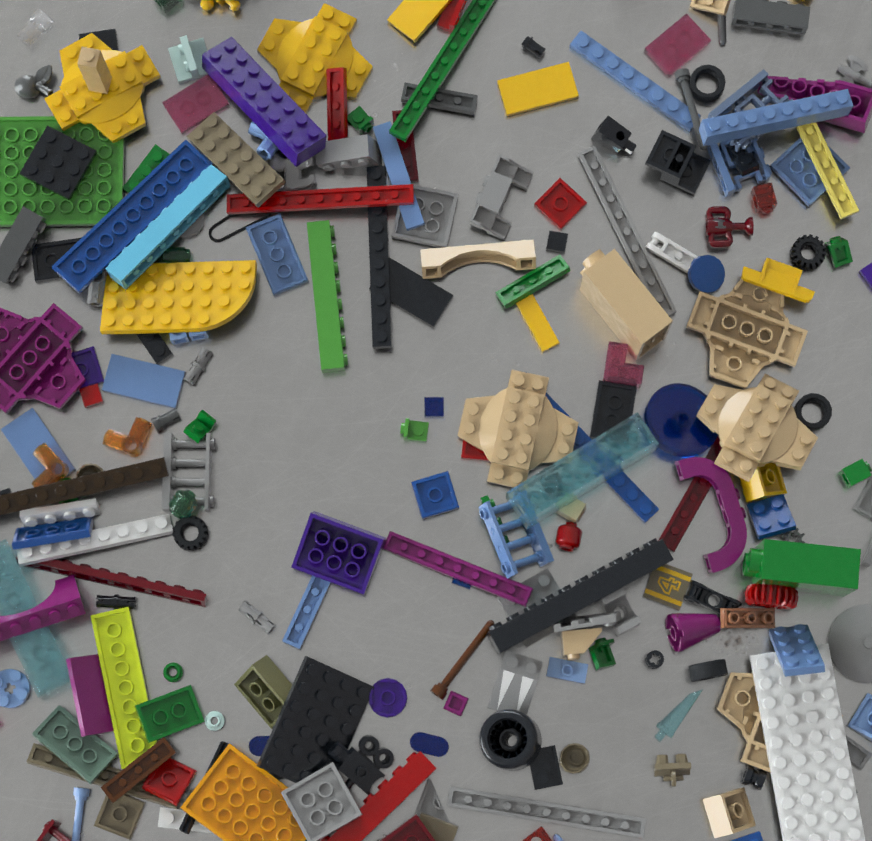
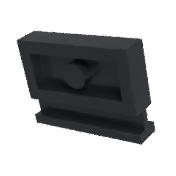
[530,745,563,790]

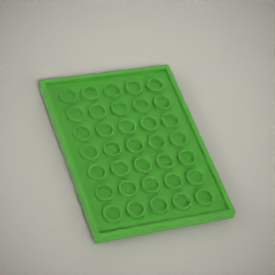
[0,116,125,227]

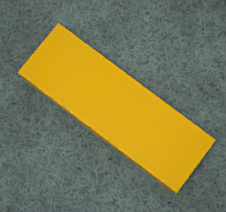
[516,294,560,352]

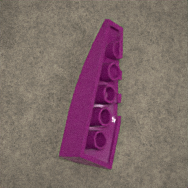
[757,76,872,133]

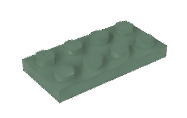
[32,705,118,784]

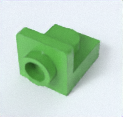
[400,418,429,442]

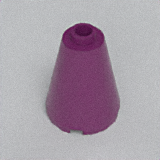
[665,613,721,652]

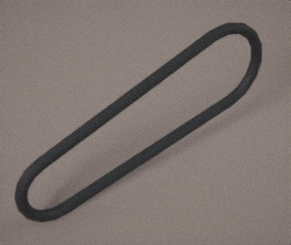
[209,212,271,242]

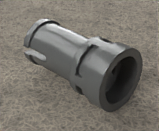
[151,408,181,432]

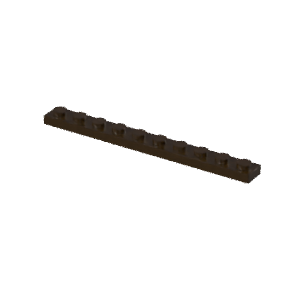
[0,457,169,516]

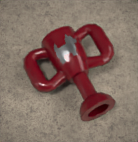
[706,206,754,248]

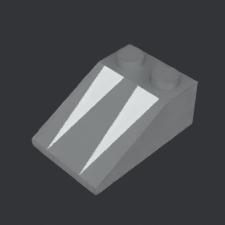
[488,650,543,715]

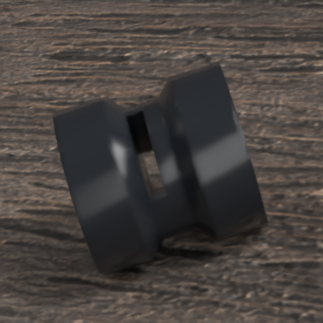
[741,765,767,790]

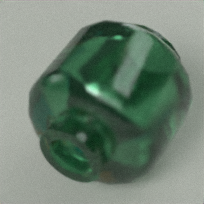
[169,489,198,519]

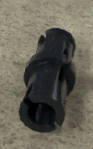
[96,594,137,610]

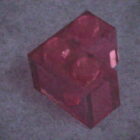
[602,341,644,389]

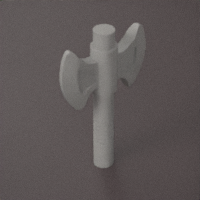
[834,55,872,89]

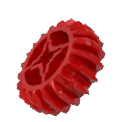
[745,584,799,609]

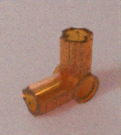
[103,417,152,457]
[31,443,69,487]

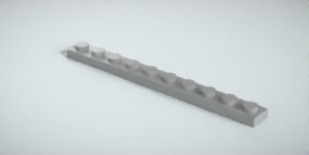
[578,146,677,316]
[447,786,646,838]

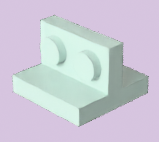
[168,35,208,84]

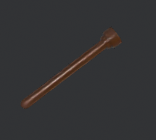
[430,620,495,700]

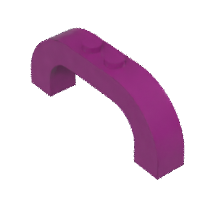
[674,457,747,573]

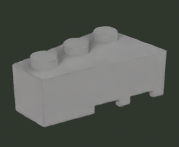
[316,134,382,171]

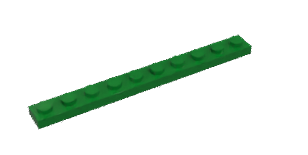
[389,0,496,142]

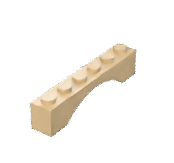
[420,239,536,279]

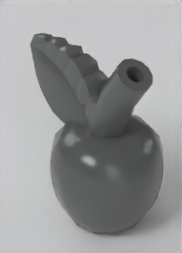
[14,65,53,99]

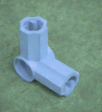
[248,121,278,161]

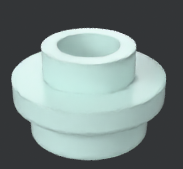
[205,711,225,731]

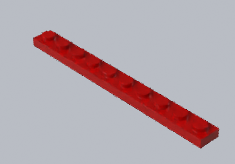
[227,184,414,215]

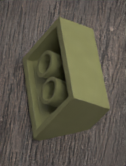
[234,655,292,729]

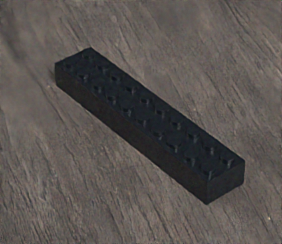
[487,538,674,654]

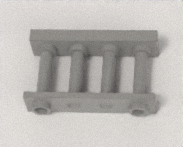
[162,433,215,512]

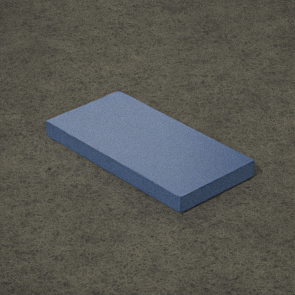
[246,213,309,296]
[102,354,186,409]
[1,407,76,486]

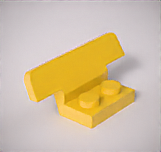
[741,258,815,303]

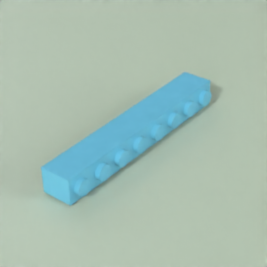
[105,164,231,290]

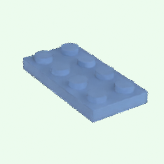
[769,624,825,677]

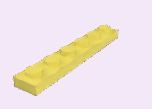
[796,122,859,220]

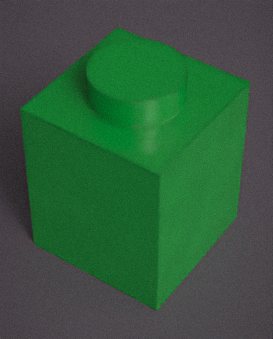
[839,459,872,489]

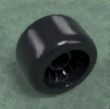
[479,709,542,771]

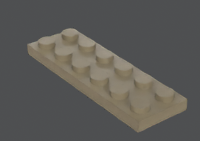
[186,112,286,208]

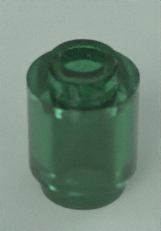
[163,247,190,263]

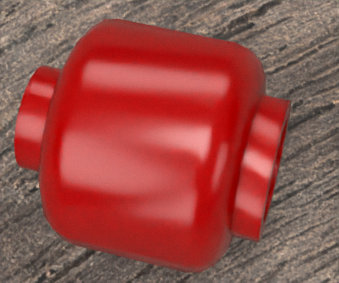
[555,522,582,552]

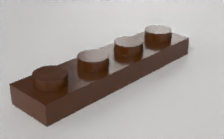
[101,737,176,803]

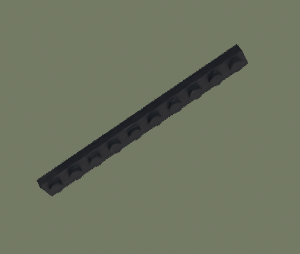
[367,165,392,349]

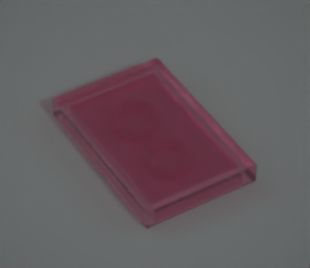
[162,75,229,134]

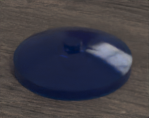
[644,383,718,458]

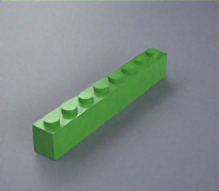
[307,220,348,373]

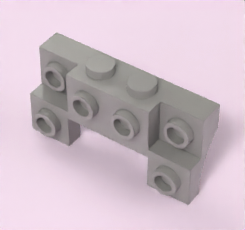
[470,154,534,240]

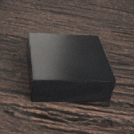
[546,231,568,253]

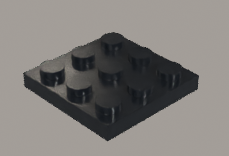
[20,125,97,201]

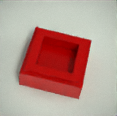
[79,383,104,408]

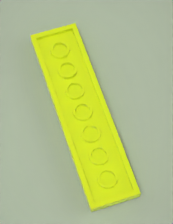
[90,607,157,769]

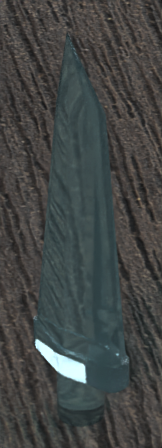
[654,689,703,742]

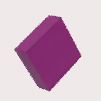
[443,691,469,717]

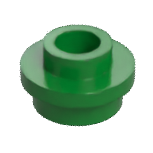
[163,662,183,682]

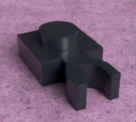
[731,148,759,176]

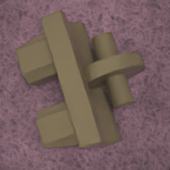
[654,754,691,787]

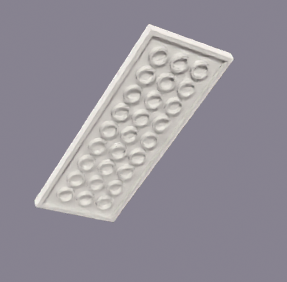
[749,643,866,841]

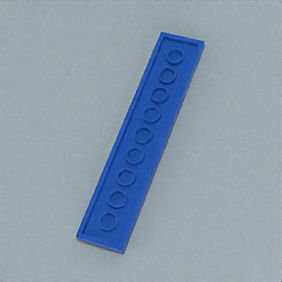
[52,140,213,294]

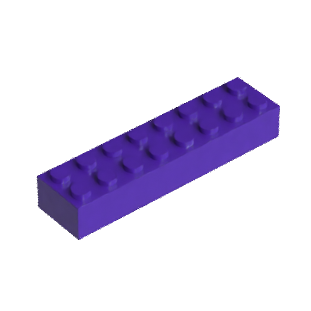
[202,36,327,167]

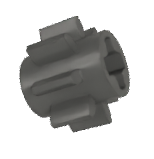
[781,528,805,543]

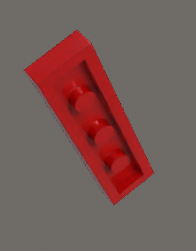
[327,67,348,141]

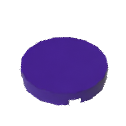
[369,678,407,718]

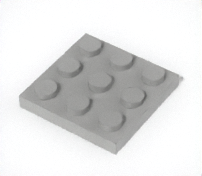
[391,185,458,248]
[497,568,576,648]
[281,762,362,841]

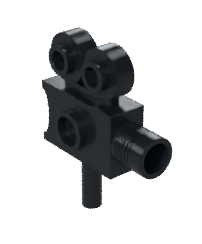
[328,735,394,795]

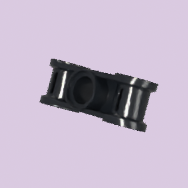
[683,580,742,615]

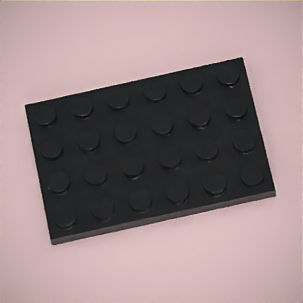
[257,656,374,783]

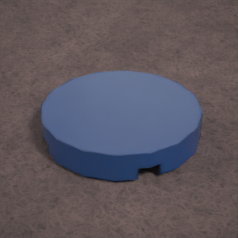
[688,255,725,293]

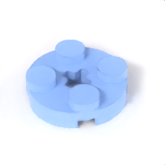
[0,669,31,709]

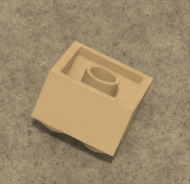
[560,628,602,661]
[703,787,756,838]

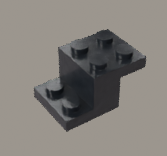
[645,130,711,195]

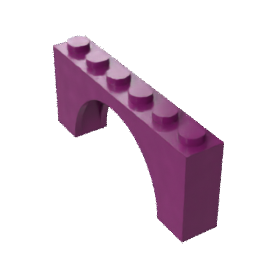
[0,575,86,641]

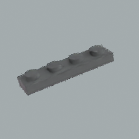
[401,82,478,115]

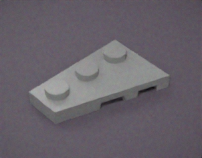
[553,611,622,632]

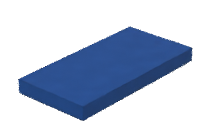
[12,517,94,550]

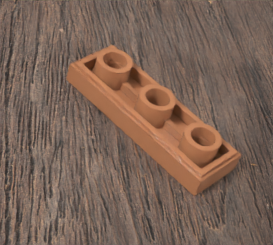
[720,608,775,628]

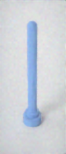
[72,787,90,841]

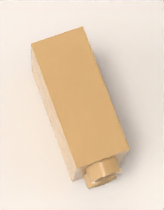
[580,248,673,360]

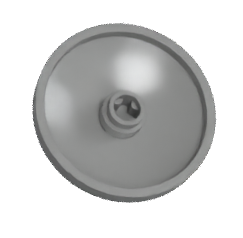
[827,604,872,683]

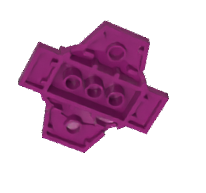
[0,303,86,414]

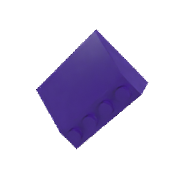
[291,511,386,594]

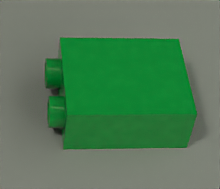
[742,539,861,597]

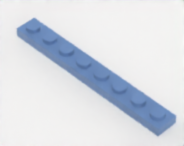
[570,31,701,132]

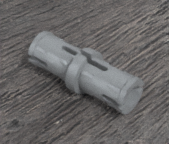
[183,347,213,385]
[238,600,276,634]

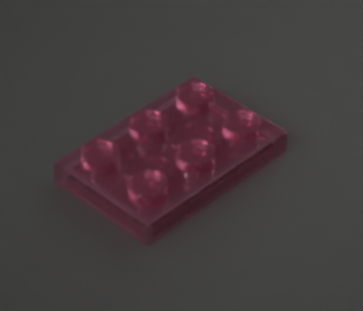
[644,13,711,77]

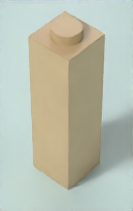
[77,47,112,94]

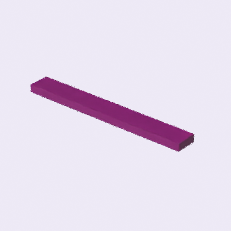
[382,531,533,607]

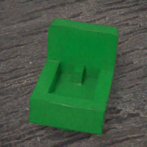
[589,637,616,670]

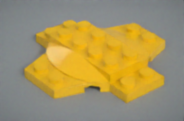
[257,3,373,114]
[44,33,161,143]

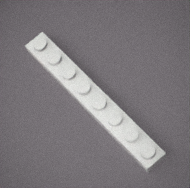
[16,514,173,567]

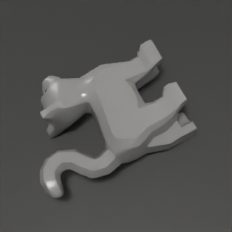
[269,154,317,192]

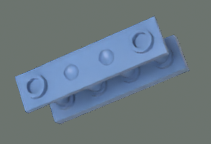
[479,489,554,579]

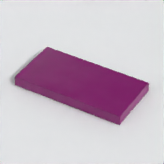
[66,654,114,737]

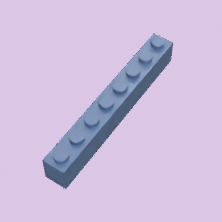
[699,89,853,146]

